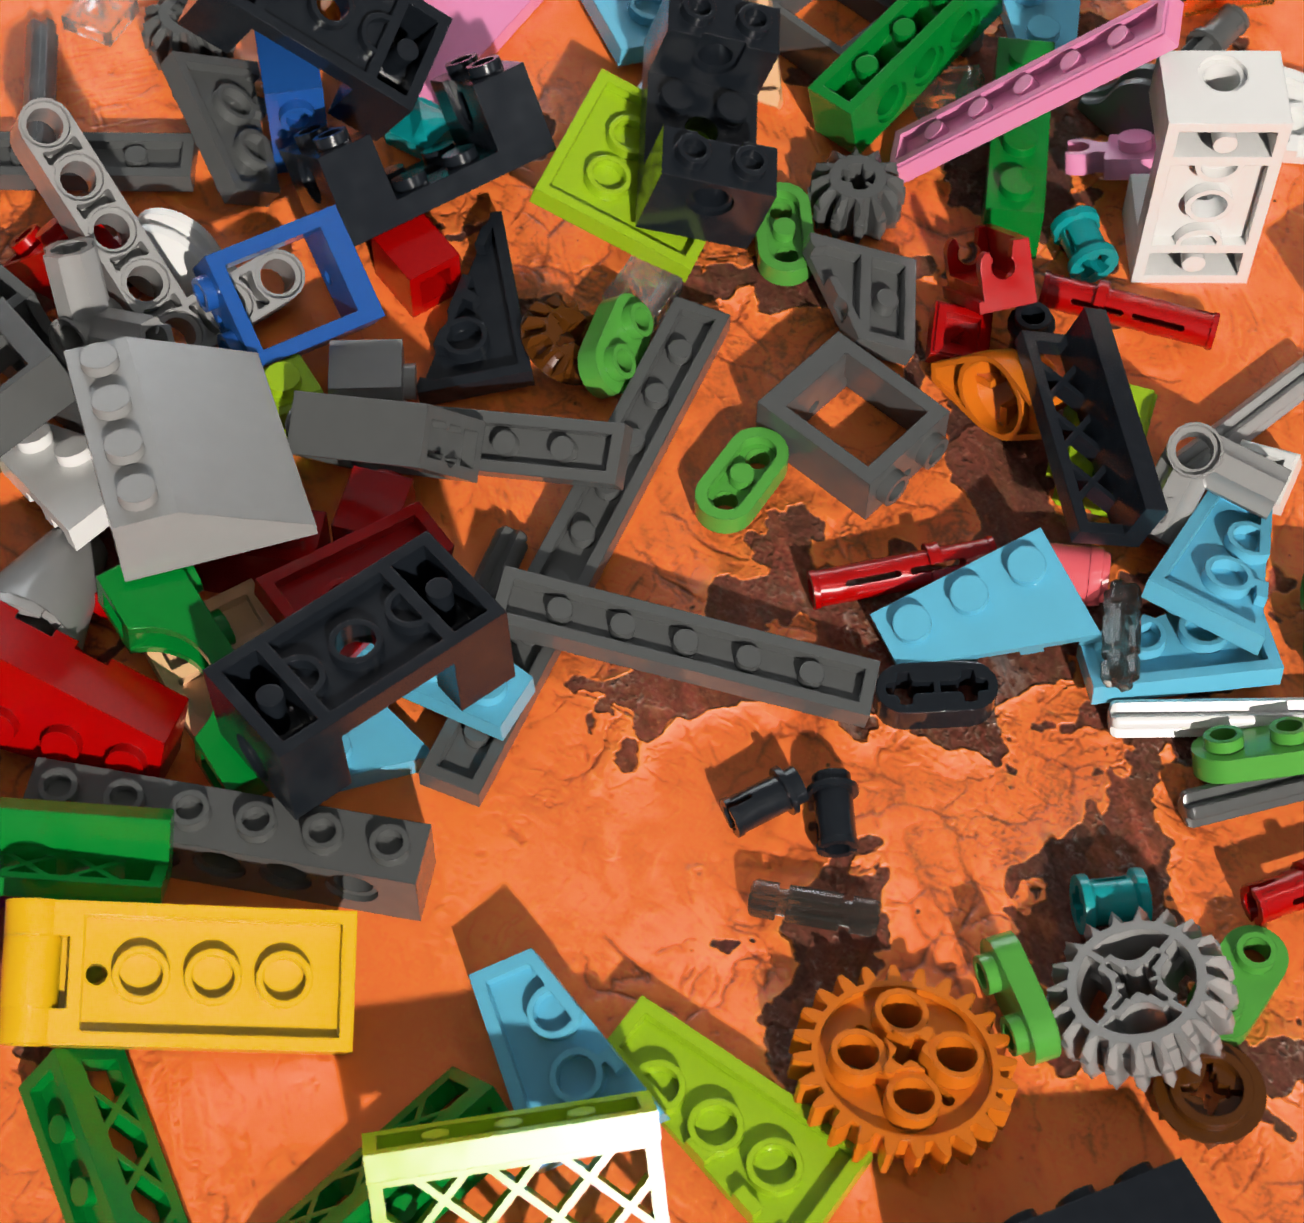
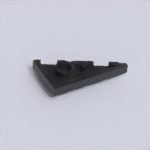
[416,211,535,405]

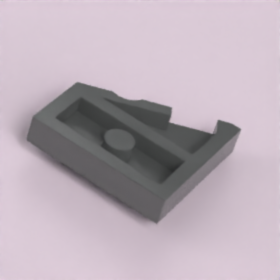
[802,232,916,366]

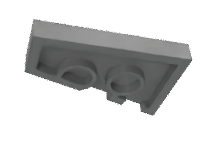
[160,51,281,207]

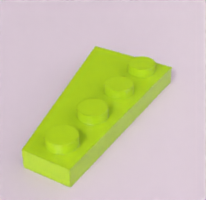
[607,995,874,1223]

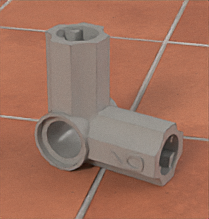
[43,236,175,366]
[1147,422,1292,547]

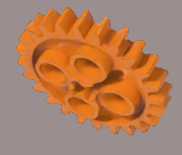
[787,965,1018,1177]

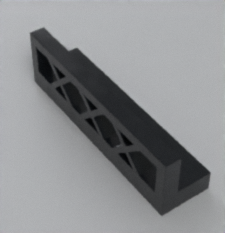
[1014,307,1168,547]

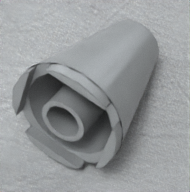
[0,526,108,651]

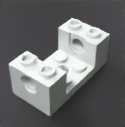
[1122,50,1293,283]

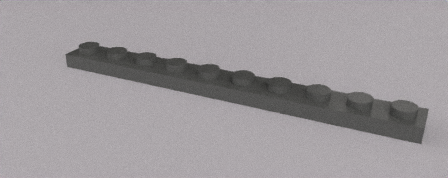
[419,296,731,807]

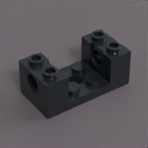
[177,0,452,142]
[635,0,780,249]
[280,53,556,247]
[202,530,515,820]

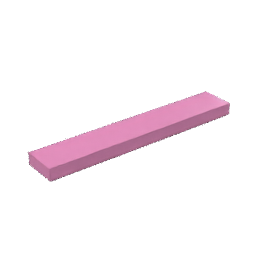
[890,0,1184,183]

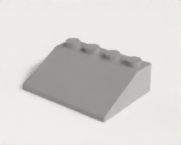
[63,336,318,582]

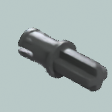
[1181,3,1250,51]

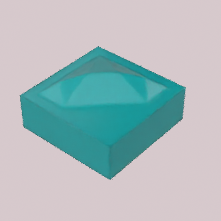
[384,97,453,160]

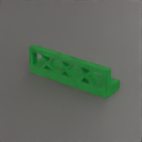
[0,797,175,903]
[18,1048,189,1223]
[275,1066,509,1223]

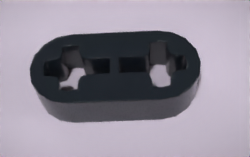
[874,660,998,730]

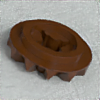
[520,295,594,385]
[1151,1041,1267,1150]

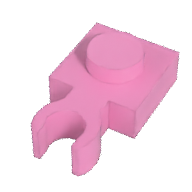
[1065,129,1156,180]

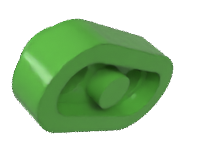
[754,182,814,286]
[577,293,653,399]
[694,427,789,534]
[1191,716,1304,784]
[1184,925,1289,1047]
[973,931,1062,1066]

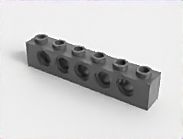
[23,757,436,921]

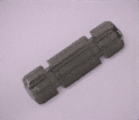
[1100,578,1142,692]
[747,879,881,937]

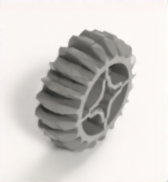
[1046,906,1239,1093]

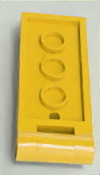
[0,898,358,1055]

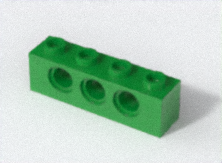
[808,0,1003,154]

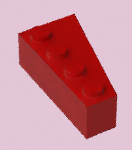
[0,601,189,779]

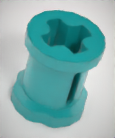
[1050,205,1119,283]
[1069,867,1153,935]

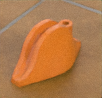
[931,348,1068,441]

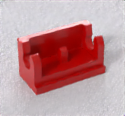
[942,223,1038,315]

